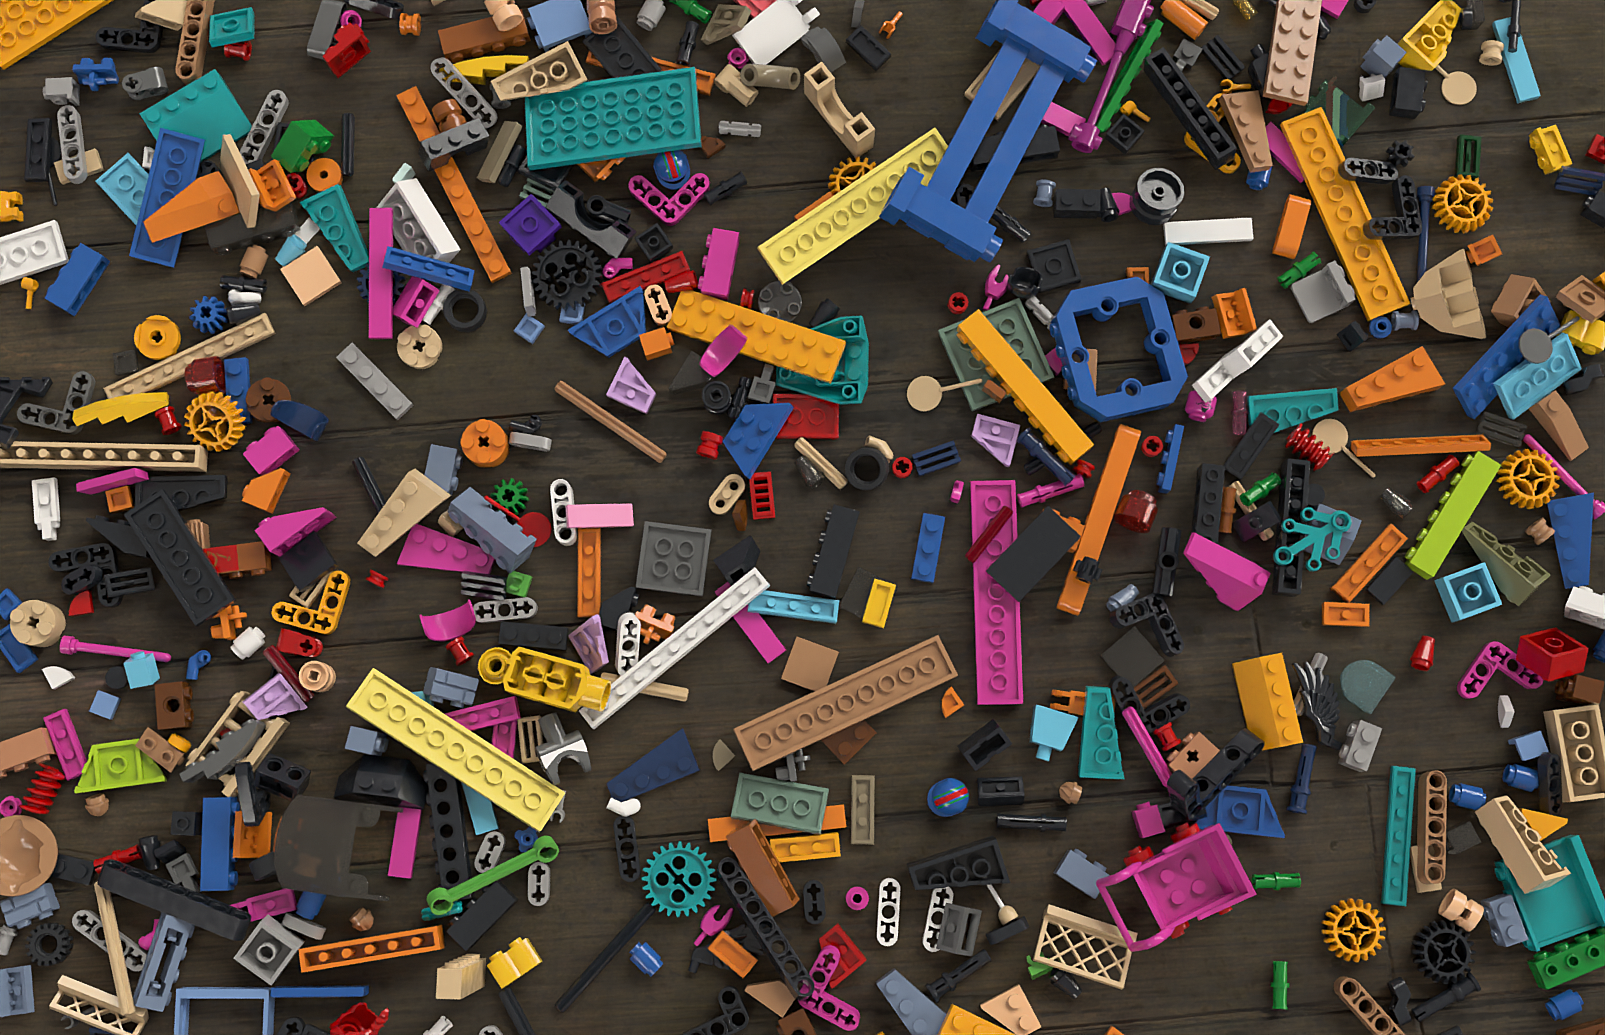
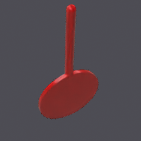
[484,496,551,547]

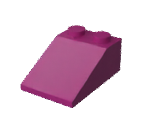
[255,507,337,556]

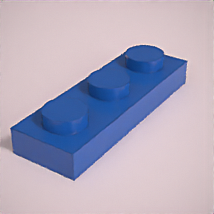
[224,357,253,424]
[1156,424,1184,494]
[911,513,945,583]

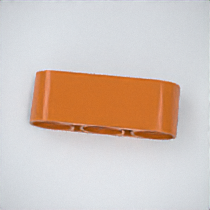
[1272,194,1311,259]

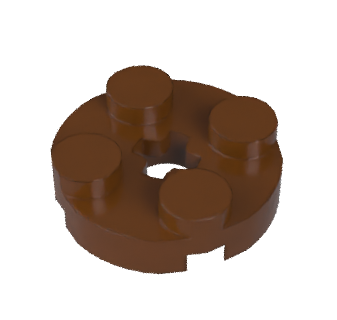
[245,377,291,423]

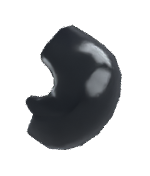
[1007,267,1043,299]

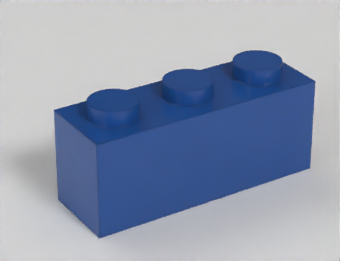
[45,243,110,316]

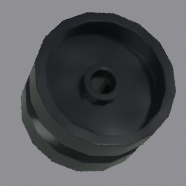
[1130,168,1184,225]

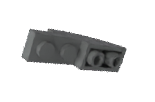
[180,719,266,783]

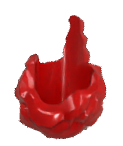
[329,1002,390,1035]

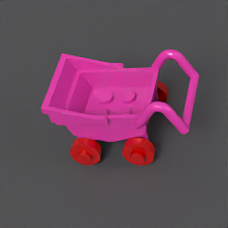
[1096,822,1257,952]

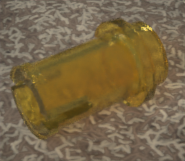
[1232,0,1258,21]

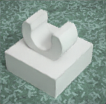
[1359,74,1385,102]

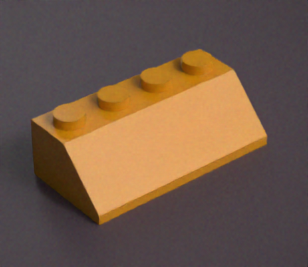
[1232,653,1303,750]

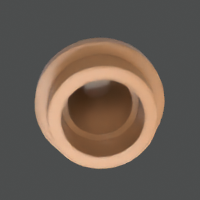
[1059,782,1082,804]
[85,793,109,816]
[349,907,374,931]

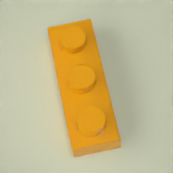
[770,832,841,862]

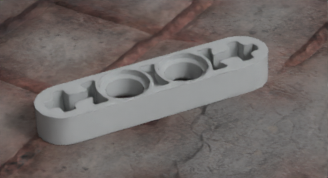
[430,57,498,128]
[240,90,289,164]
[57,105,87,184]
[72,910,148,971]

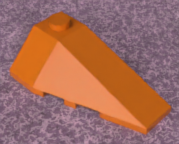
[143,171,240,243]

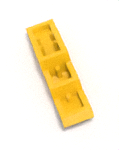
[439,55,529,85]
[72,392,169,426]

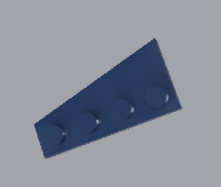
[607,728,700,802]

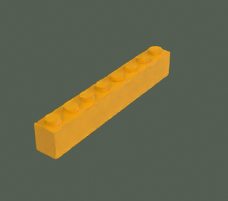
[956,309,1094,465]

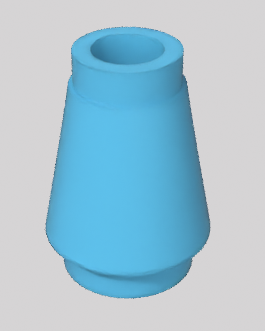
[275,234,307,266]

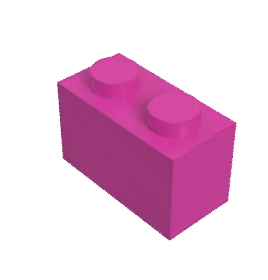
[393,276,440,328]
[243,426,300,476]

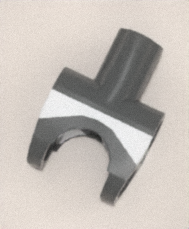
[535,712,591,786]

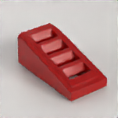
[749,472,775,520]

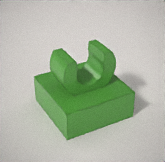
[506,571,533,598]
[1027,951,1053,980]

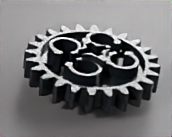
[531,240,603,311]

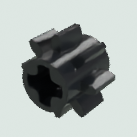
[1386,140,1415,167]
[1073,556,1102,584]

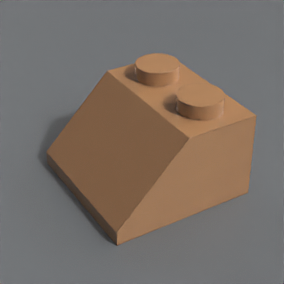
[1491,274,1551,328]

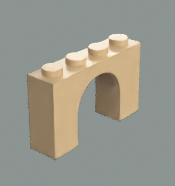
[804,62,875,159]

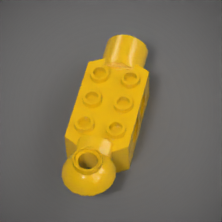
[478,647,611,712]

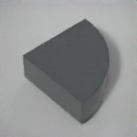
[851,0,865,28]

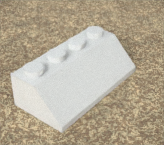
[377,178,461,263]
[1564,586,1605,630]

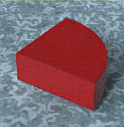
[1266,99,1293,114]
[1179,343,1199,366]
[69,590,94,616]

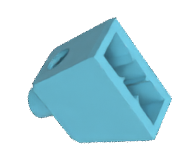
[1030,704,1078,761]

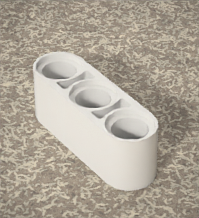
[550,479,577,546]

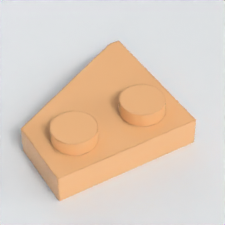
[980,984,1041,1035]

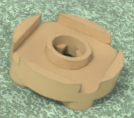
[397,324,443,369]

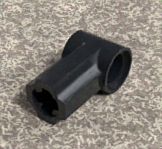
[587,195,631,224]

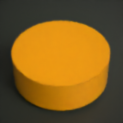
[167,733,192,753]

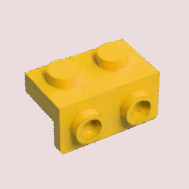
[1529,125,1572,175]

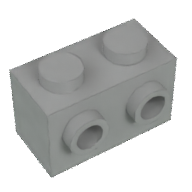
[1338,720,1382,772]

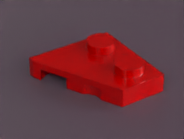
[819,923,867,989]

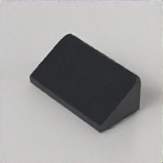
[977,776,1025,806]

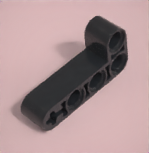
[678,985,749,1035]

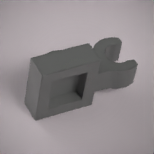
[1172,39,1202,72]
[748,363,776,404]
[166,853,201,893]

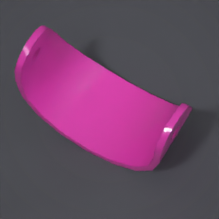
[699,325,747,377]
[419,599,476,641]

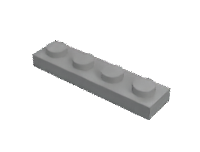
[336,343,414,420]

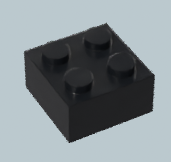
[1105,114,1144,155]
[635,223,673,263]

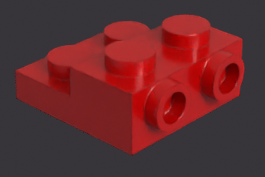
[322,23,371,78]

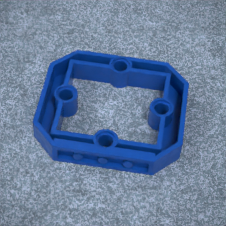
[1050,277,1188,422]

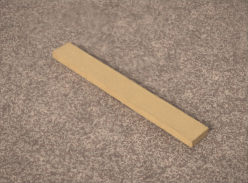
[104,313,276,399]

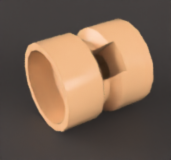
[484,0,523,31]
[299,661,336,692]
[1438,889,1484,932]

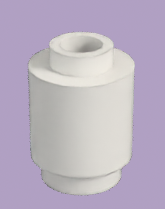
[230,626,265,660]

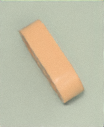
[644,285,672,326]

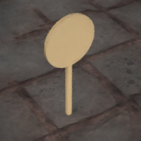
[1435,65,1477,105]
[907,376,982,411]
[1312,419,1375,478]

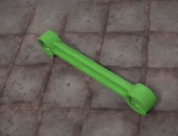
[427,836,559,915]

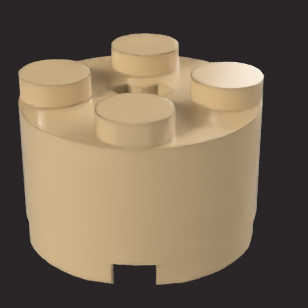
[10,600,66,647]

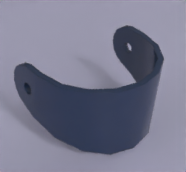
[271,400,329,442]

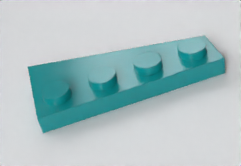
[300,184,369,272]
[1247,388,1339,433]
[1078,686,1124,779]

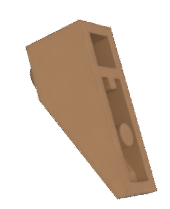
[1529,390,1589,461]

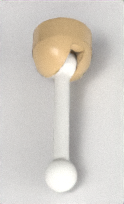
[986,876,1018,925]

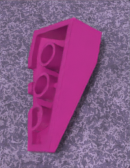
[1184,533,1271,611]

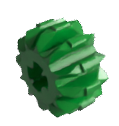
[491,478,529,516]

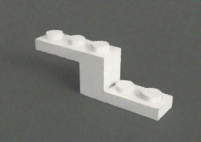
[1192,320,1283,403]

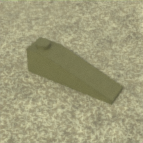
[1462,522,1551,606]

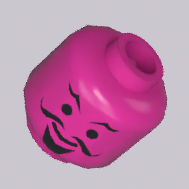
[1185,390,1217,422]

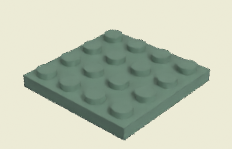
[938,298,1054,412]

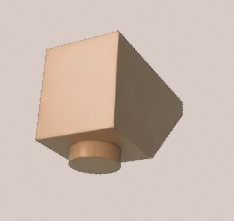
[744,979,795,1018]

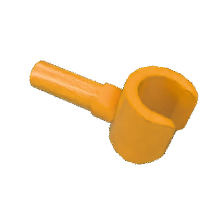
[1221,79,1251,94]
[1120,101,1150,122]
[21,277,39,309]

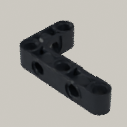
[1167,728,1265,820]

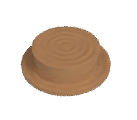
[0,815,58,897]

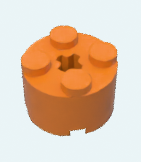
[460,419,509,468]

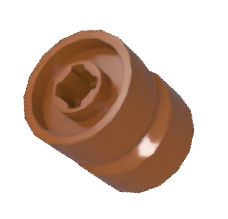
[432,99,467,133]

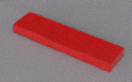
[601,251,690,304]

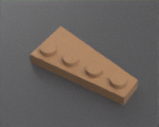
[1218,91,1273,173]

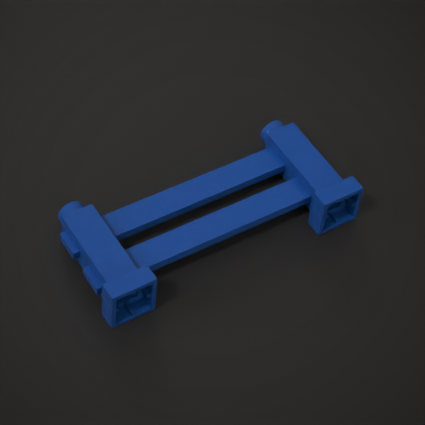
[879,0,1097,263]

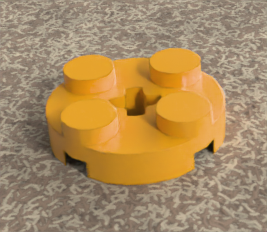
[134,315,181,360]

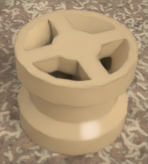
[1479,40,1504,66]

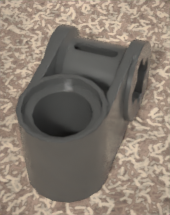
[122,67,169,100]

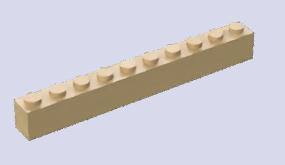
[0,441,208,472]

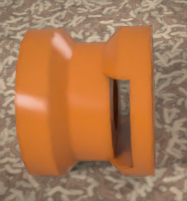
[399,13,421,36]

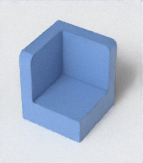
[1508,731,1549,761]

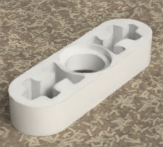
[615,613,641,676]
[877,878,900,946]
[922,887,953,952]

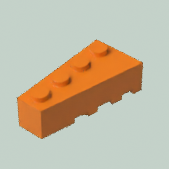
[1339,346,1445,412]

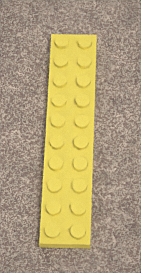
[757,128,948,285]
[346,668,565,833]

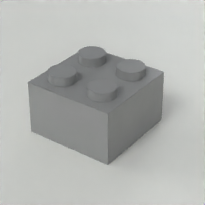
[233,915,305,985]

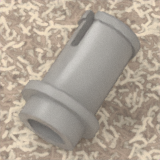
[0,924,18,955]

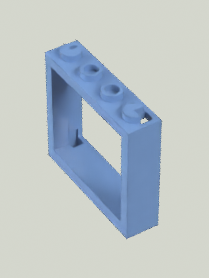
[174,987,275,1035]

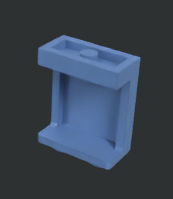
[527,0,593,53]

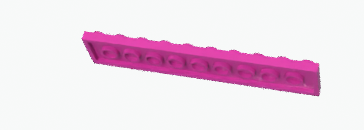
[970,480,1023,705]

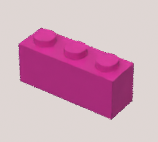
[698,228,740,301]

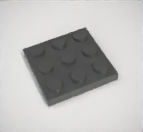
[636,521,712,597]

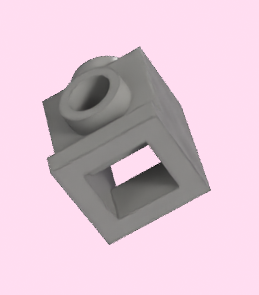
[43,77,79,106]

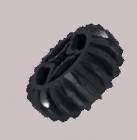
[1411,920,1476,984]

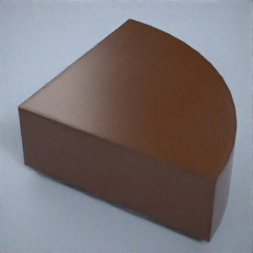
[700,136,726,159]
[732,500,747,531]

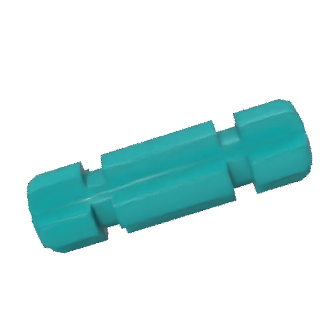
[421,900,463,921]

